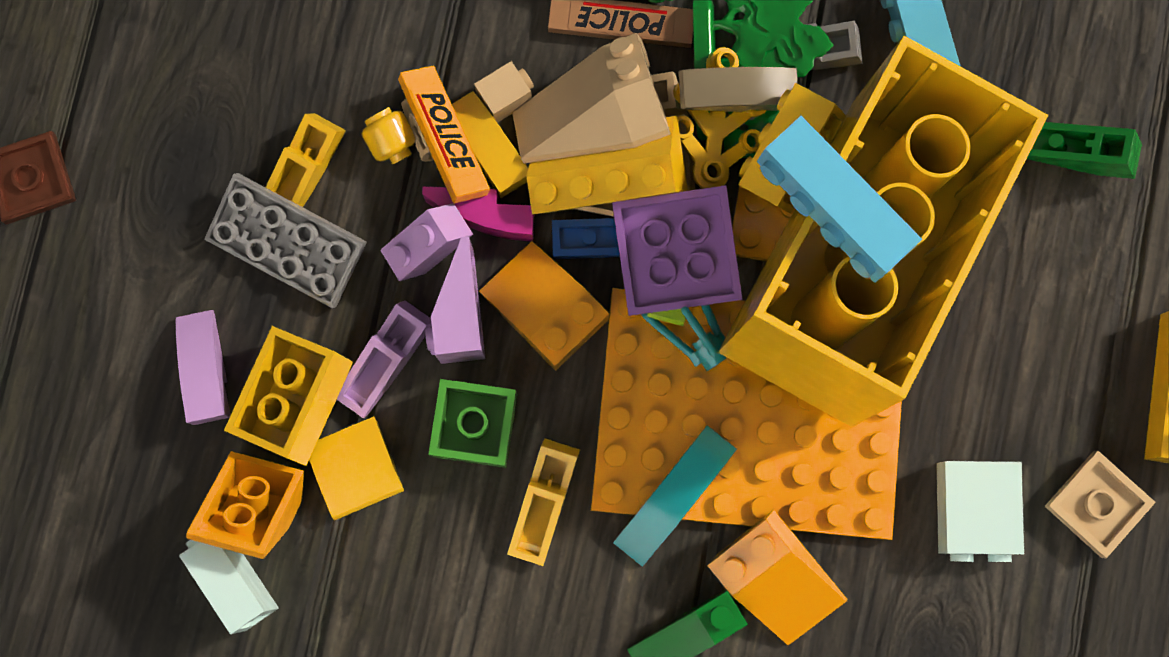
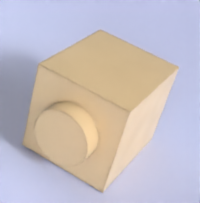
[474,61,534,123]

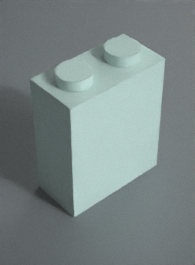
[937,461,1024,562]
[179,540,279,634]

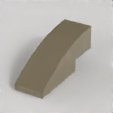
[678,67,798,112]

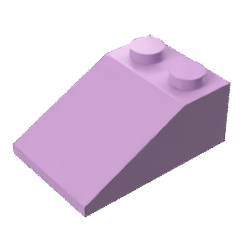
[425,236,485,364]

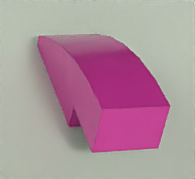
[422,187,535,242]

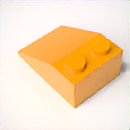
[479,241,609,371]
[186,451,304,559]
[707,510,848,645]

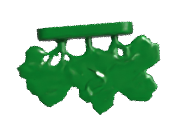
[693,0,834,158]

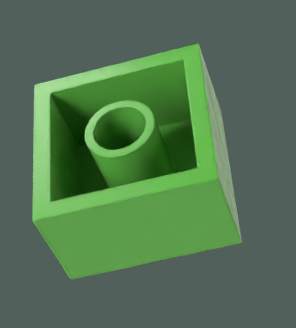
[428,379,518,468]

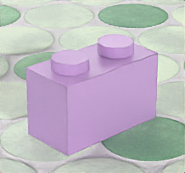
[381,204,473,281]

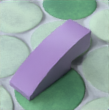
[337,301,432,418]
[176,310,230,425]

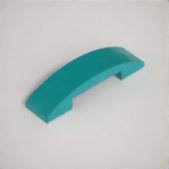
[613,425,737,567]

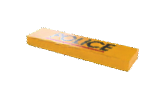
[398,66,490,204]

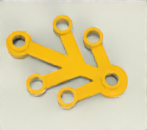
[673,47,767,189]

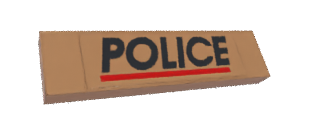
[548,0,693,48]

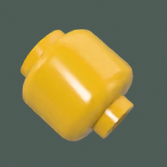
[362,107,416,164]

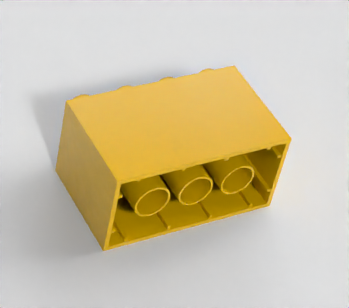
[719,36,1048,427]

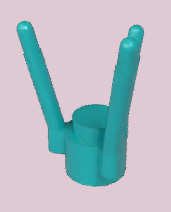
[642,305,727,371]

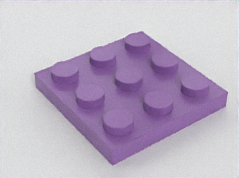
[612,185,743,316]

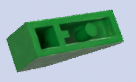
[1027,122,1142,179]
[627,589,748,657]

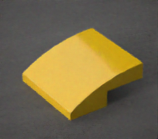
[309,416,404,521]

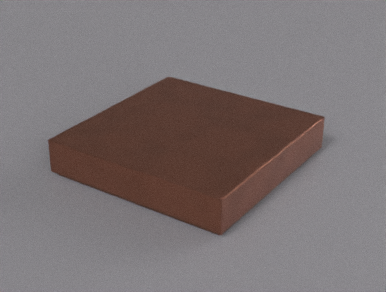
[0,131,76,225]

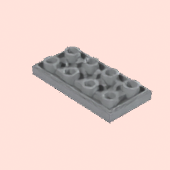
[204,173,367,308]

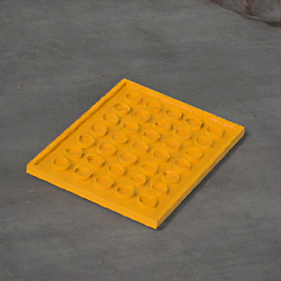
[591,288,902,540]

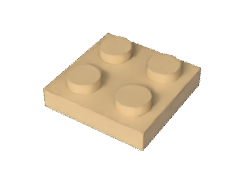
[1045,451,1156,558]

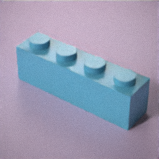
[880,0,961,67]
[757,116,922,283]

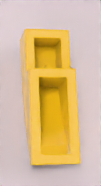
[452,91,528,198]
[265,113,346,207]
[507,439,580,566]

